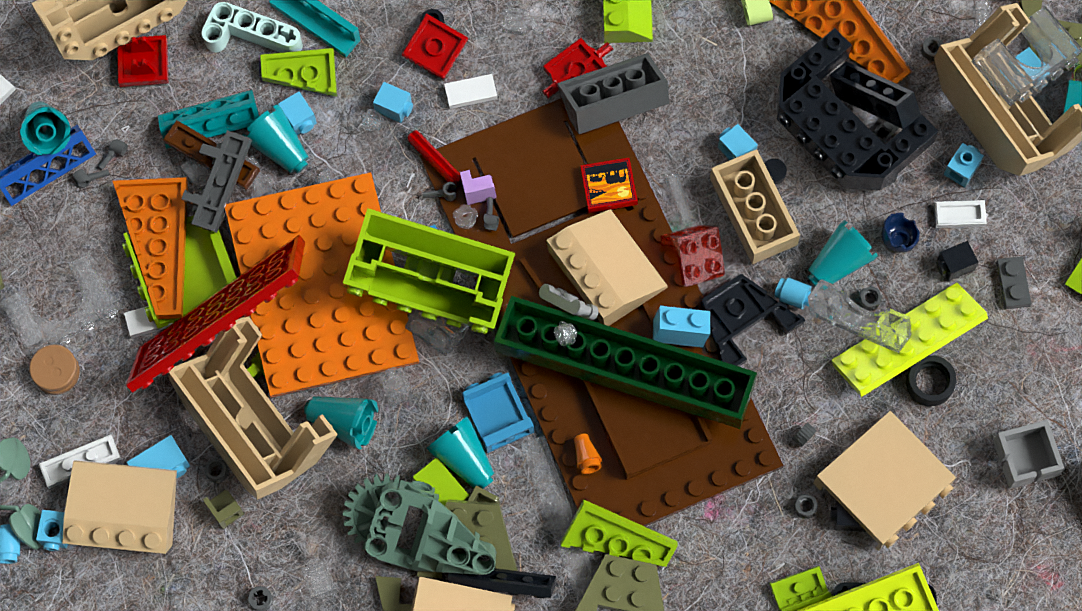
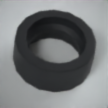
[906,355,957,407]

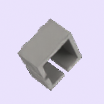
[993,420,1065,489]

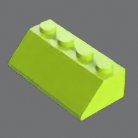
[603,0,653,43]

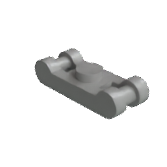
[539,284,598,320]

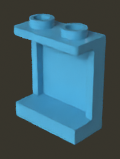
[462,372,534,453]

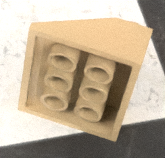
[547,209,668,326]
[62,460,177,554]

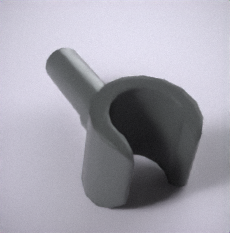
[98,139,128,170]
[73,169,110,188]
[423,182,456,201]
[484,197,499,231]

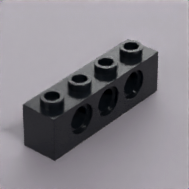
[829,61,921,129]

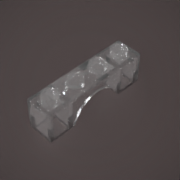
[808,279,912,353]

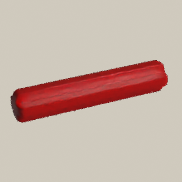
[407,130,462,186]

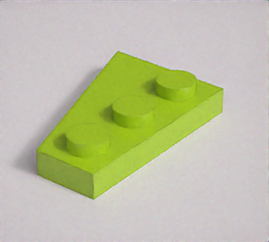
[260,48,337,97]

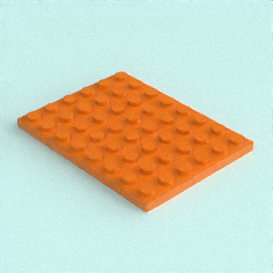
[225,172,419,398]

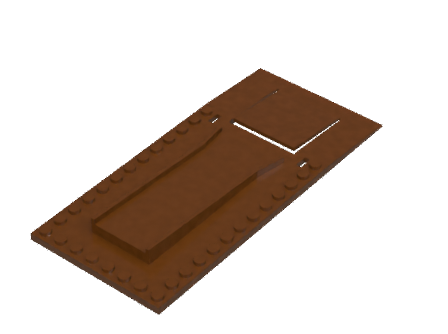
[420,98,784,527]

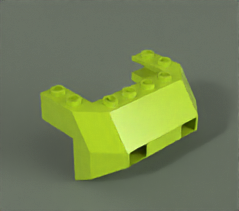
[343,208,515,334]

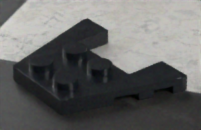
[700,274,805,367]

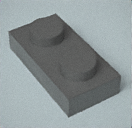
[996,256,1032,310]

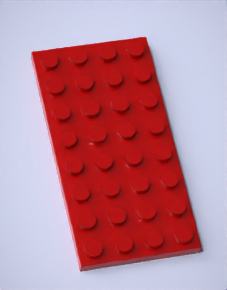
[126,235,305,393]

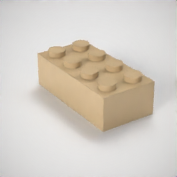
[710,149,800,264]

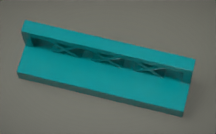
[269,0,361,58]
[158,90,259,149]

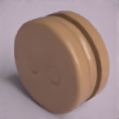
[29,345,80,395]

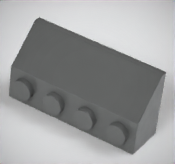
[558,53,669,134]

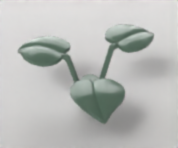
[0,437,41,550]

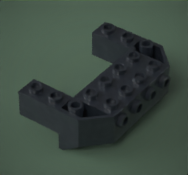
[776,28,939,190]

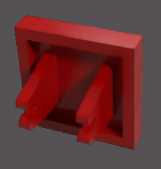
[118,35,169,87]

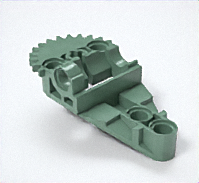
[343,473,497,575]

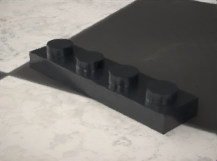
[448,568,556,599]

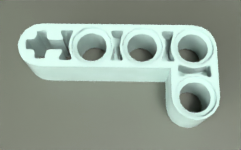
[202,2,303,53]

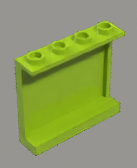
[122,215,237,329]

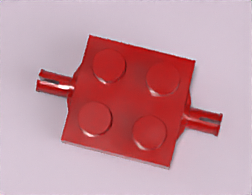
[542,38,613,99]

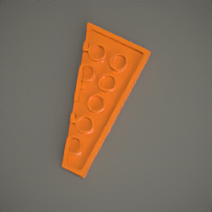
[769,0,912,84]
[112,177,188,319]

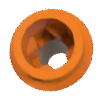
[574,434,602,474]

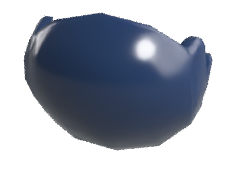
[881,212,920,253]

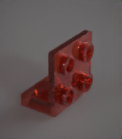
[660,225,725,287]

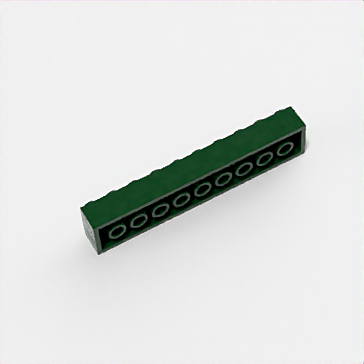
[494,296,757,429]

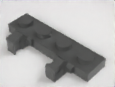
[181,130,252,233]

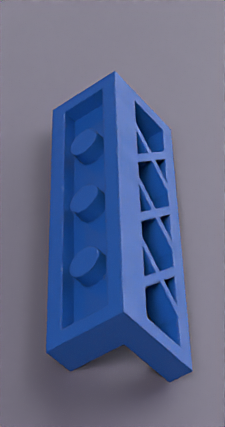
[0,125,96,206]

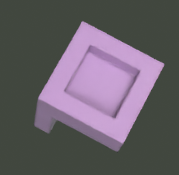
[460,170,496,205]

